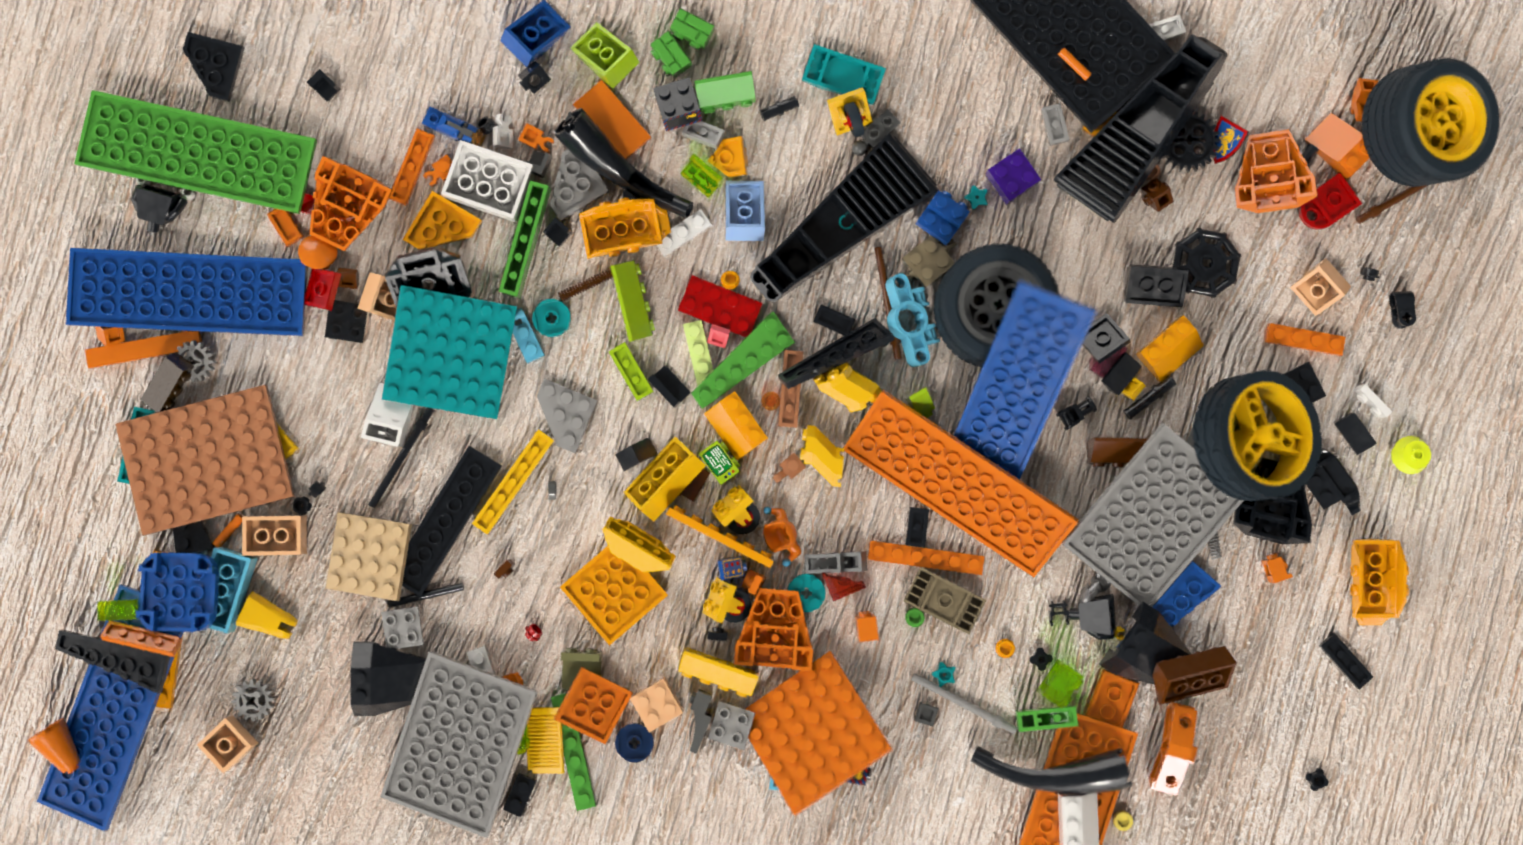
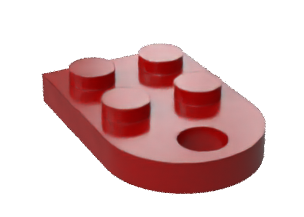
[1299,173,1362,230]

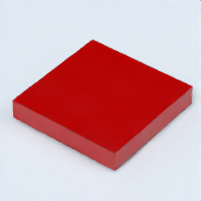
[304,268,341,311]

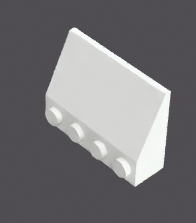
[441,140,533,223]

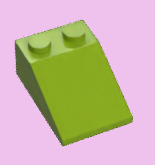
[570,22,640,88]

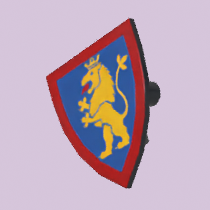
[1213,116,1249,164]

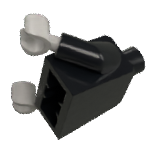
[131,179,195,233]

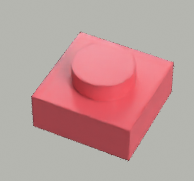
[707,324,730,348]

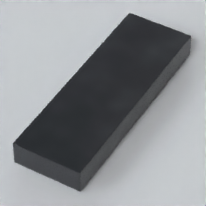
[1318,633,1373,690]

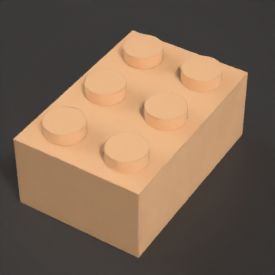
[242,516,307,556]

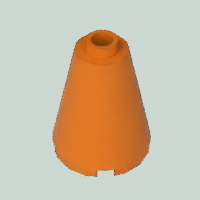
[28,718,81,774]

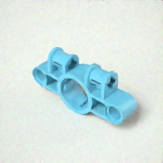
[885,273,940,367]

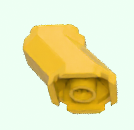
[813,362,882,412]
[800,425,844,487]

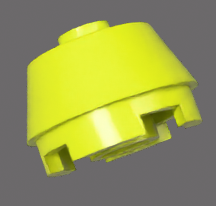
[1391,436,1431,474]

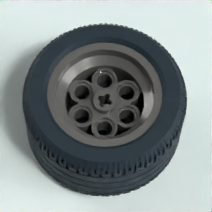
[934,243,1060,368]

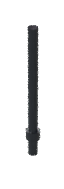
[368,407,435,508]

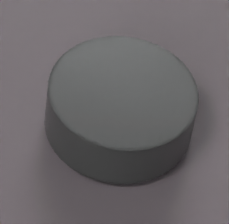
[548,481,556,500]

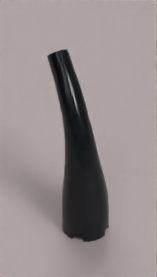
[554,108,693,218]
[970,746,1133,794]

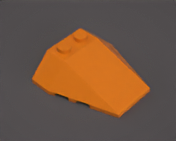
[1235,129,1317,213]

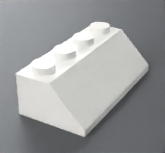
[1058,793,1099,845]

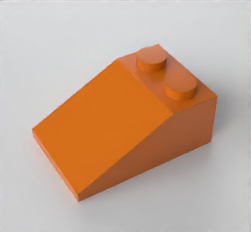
[1304,113,1370,179]

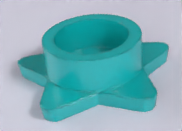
[964,185,988,210]
[932,662,956,687]

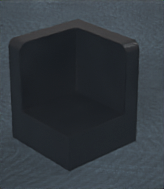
[306,69,340,102]
[543,217,572,247]

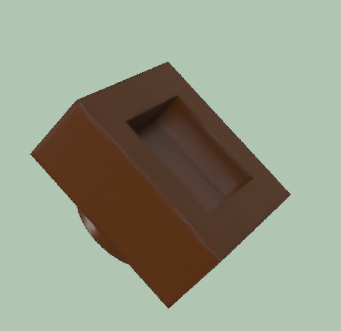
[337,268,359,289]
[493,559,515,579]

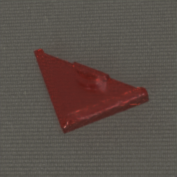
[822,572,866,602]

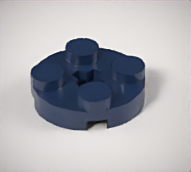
[615,723,654,763]

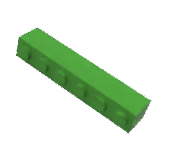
[499,180,551,299]

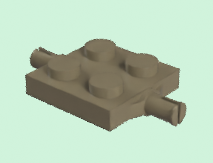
[902,236,957,288]

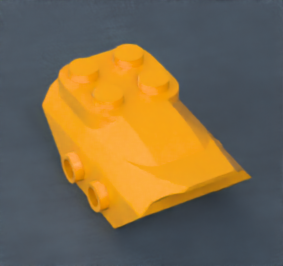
[579,198,671,259]
[1350,539,1409,625]

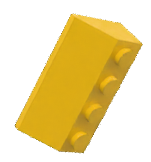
[623,437,706,522]
[678,647,759,698]

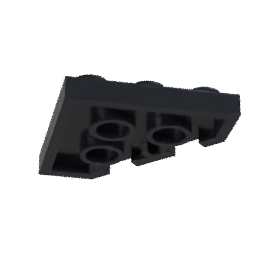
[183,32,245,102]

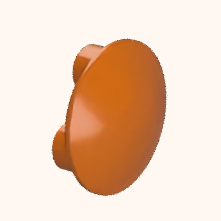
[298,235,338,270]

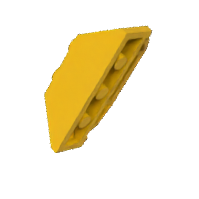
[602,517,676,572]

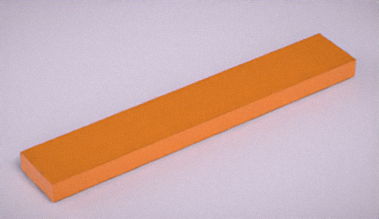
[85,331,202,369]

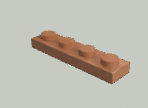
[778,350,804,428]

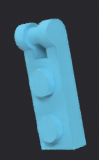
[513,307,545,364]

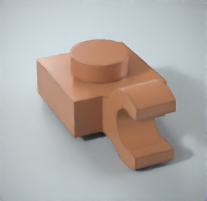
[772,453,806,483]

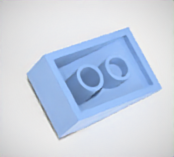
[725,181,765,241]

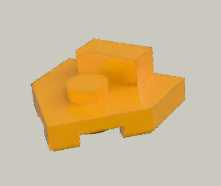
[707,136,748,178]

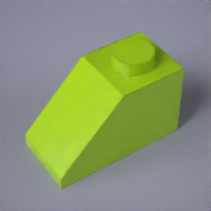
[906,387,935,418]

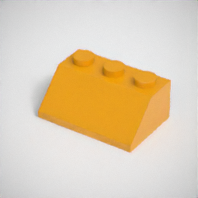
[1135,315,1204,383]
[704,391,768,460]

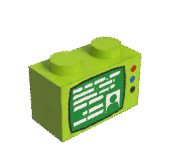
[699,441,740,485]

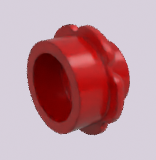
[525,623,543,641]

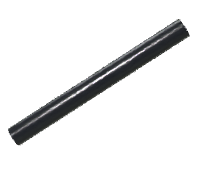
[387,583,464,608]

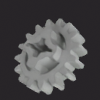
[177,341,216,383]
[231,679,276,722]

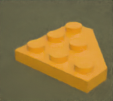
[402,191,482,250]

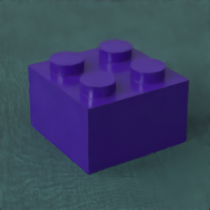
[985,148,1041,205]

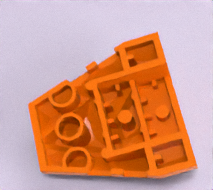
[309,156,393,251]
[734,588,813,671]

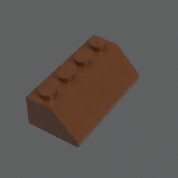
[1087,437,1149,468]
[1153,646,1237,705]

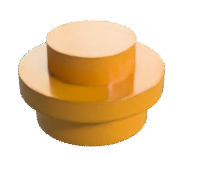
[720,271,740,290]
[995,639,1015,658]

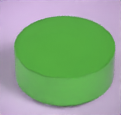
[905,607,925,627]

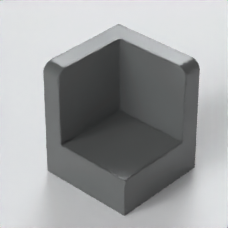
[526,150,552,178]

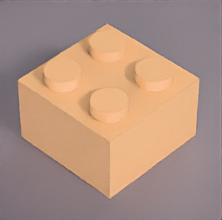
[630,677,684,732]
[197,715,258,773]

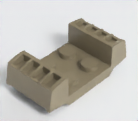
[904,567,986,634]

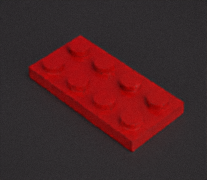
[678,275,763,338]

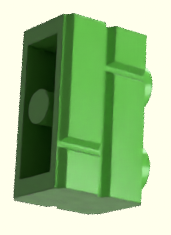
[670,8,715,50]
[650,31,692,79]

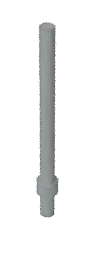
[911,673,1017,734]

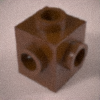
[1141,178,1174,212]

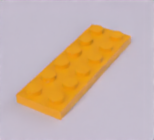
[666,506,774,568]

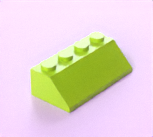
[610,260,655,342]

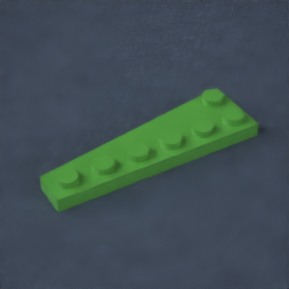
[691,311,795,409]

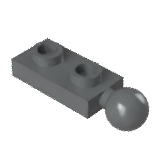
[852,109,901,156]

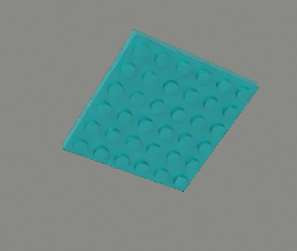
[382,285,517,419]

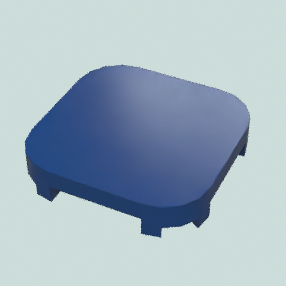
[136,552,219,632]

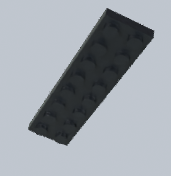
[402,446,502,597]

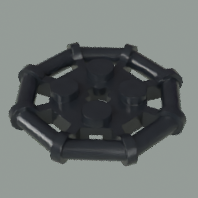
[1172,227,1242,298]

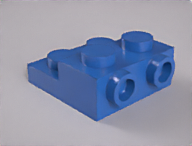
[915,190,970,246]

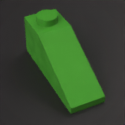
[1015,706,1078,732]

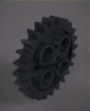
[1161,111,1221,173]

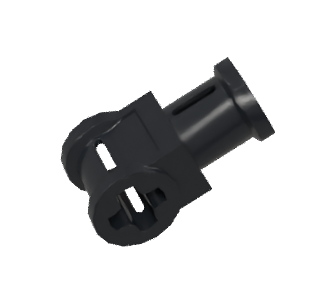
[1056,396,1097,431]

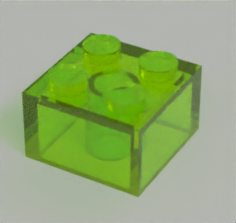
[1036,659,1084,709]

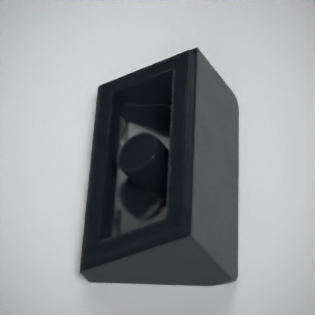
[1101,352,1142,395]
[1335,412,1377,455]

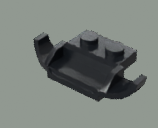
[1306,448,1361,516]

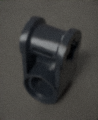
[1389,291,1416,329]

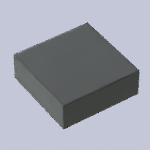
[914,702,939,727]

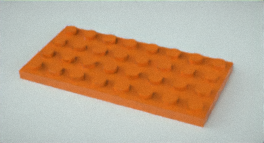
[1018,713,1138,845]

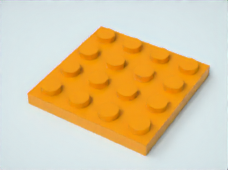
[560,546,668,646]

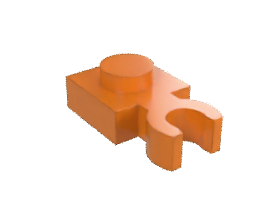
[518,123,555,153]
[423,154,452,187]

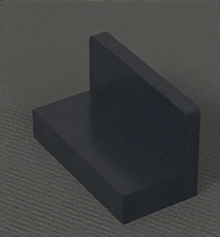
[648,365,691,408]

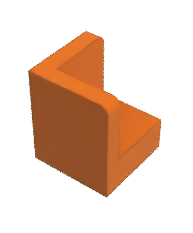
[95,327,125,347]

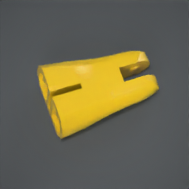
[236,591,298,639]

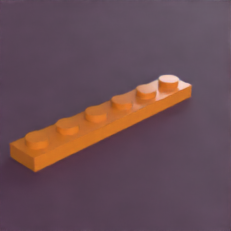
[867,540,985,575]

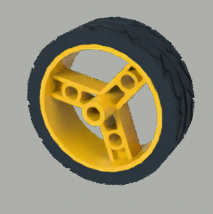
[1193,370,1322,501]

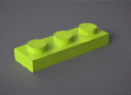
[608,342,654,402]

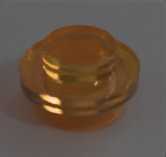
[761,392,780,411]

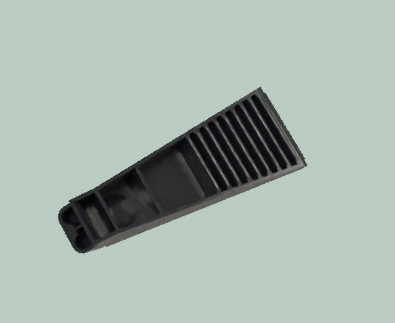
[1053,34,1228,223]
[750,133,939,302]

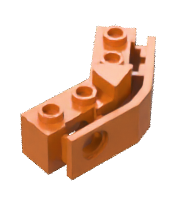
[1149,702,1198,795]

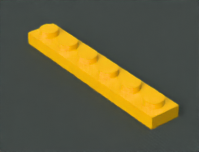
[472,429,555,535]

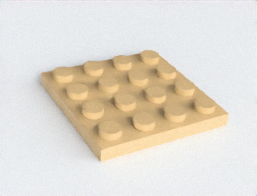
[325,512,412,601]

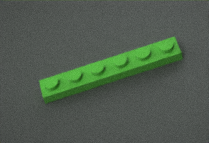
[551,693,596,811]

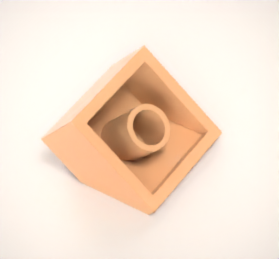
[1290,258,1352,316]
[357,272,397,321]

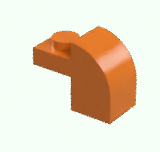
[1351,78,1378,122]

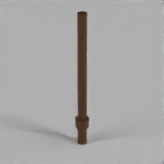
[1356,185,1428,224]
[874,247,902,360]

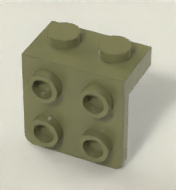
[561,647,602,690]

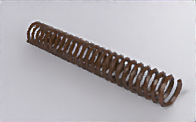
[558,261,626,302]

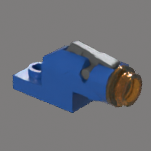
[422,106,486,147]

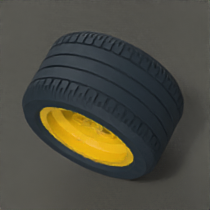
[1362,58,1500,187]

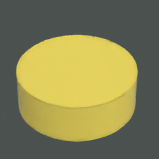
[1112,810,1133,831]

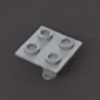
[381,606,424,649]
[708,701,755,750]

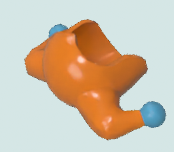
[763,506,801,567]

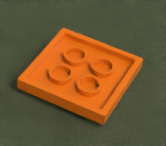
[554,666,633,744]

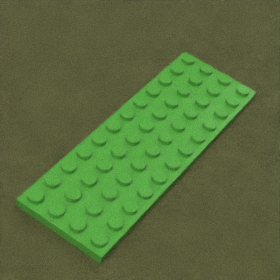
[74,90,317,214]

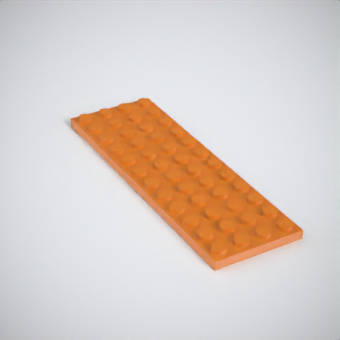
[843,389,1079,577]

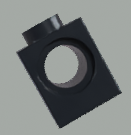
[518,61,551,94]

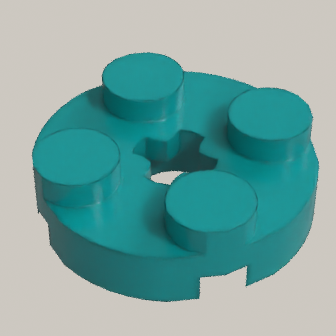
[532,299,571,337]
[787,574,826,612]

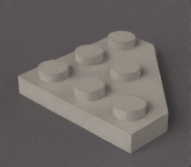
[550,149,609,221]
[537,379,598,454]

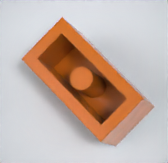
[855,611,879,642]

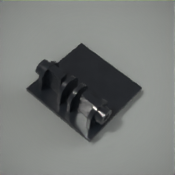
[324,300,367,343]

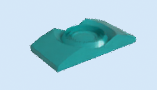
[802,44,886,105]

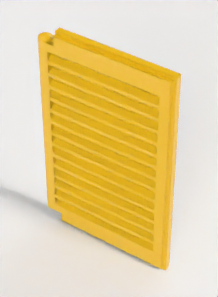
[525,707,565,774]

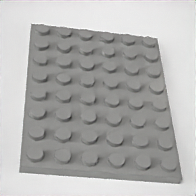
[1061,423,1244,606]
[380,651,538,838]

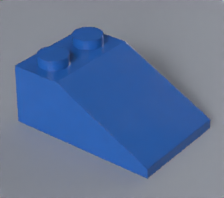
[500,0,571,68]

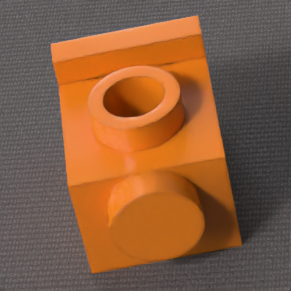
[1261,552,1293,583]

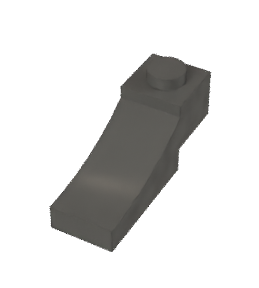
[804,551,868,574]
[689,689,713,754]

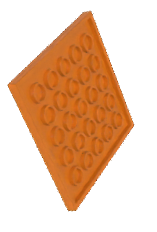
[745,651,893,816]

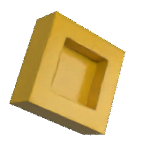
[1121,377,1146,401]

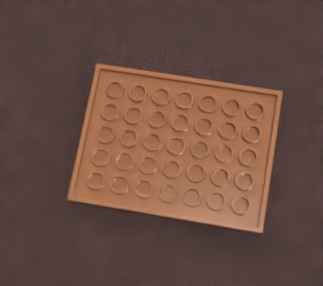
[115,385,295,536]

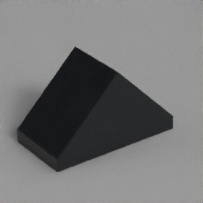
[615,437,658,471]

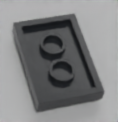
[1124,264,1189,307]

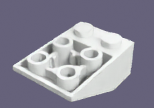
[361,383,414,447]

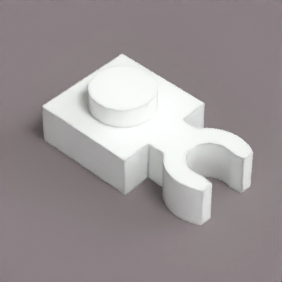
[492,114,513,149]

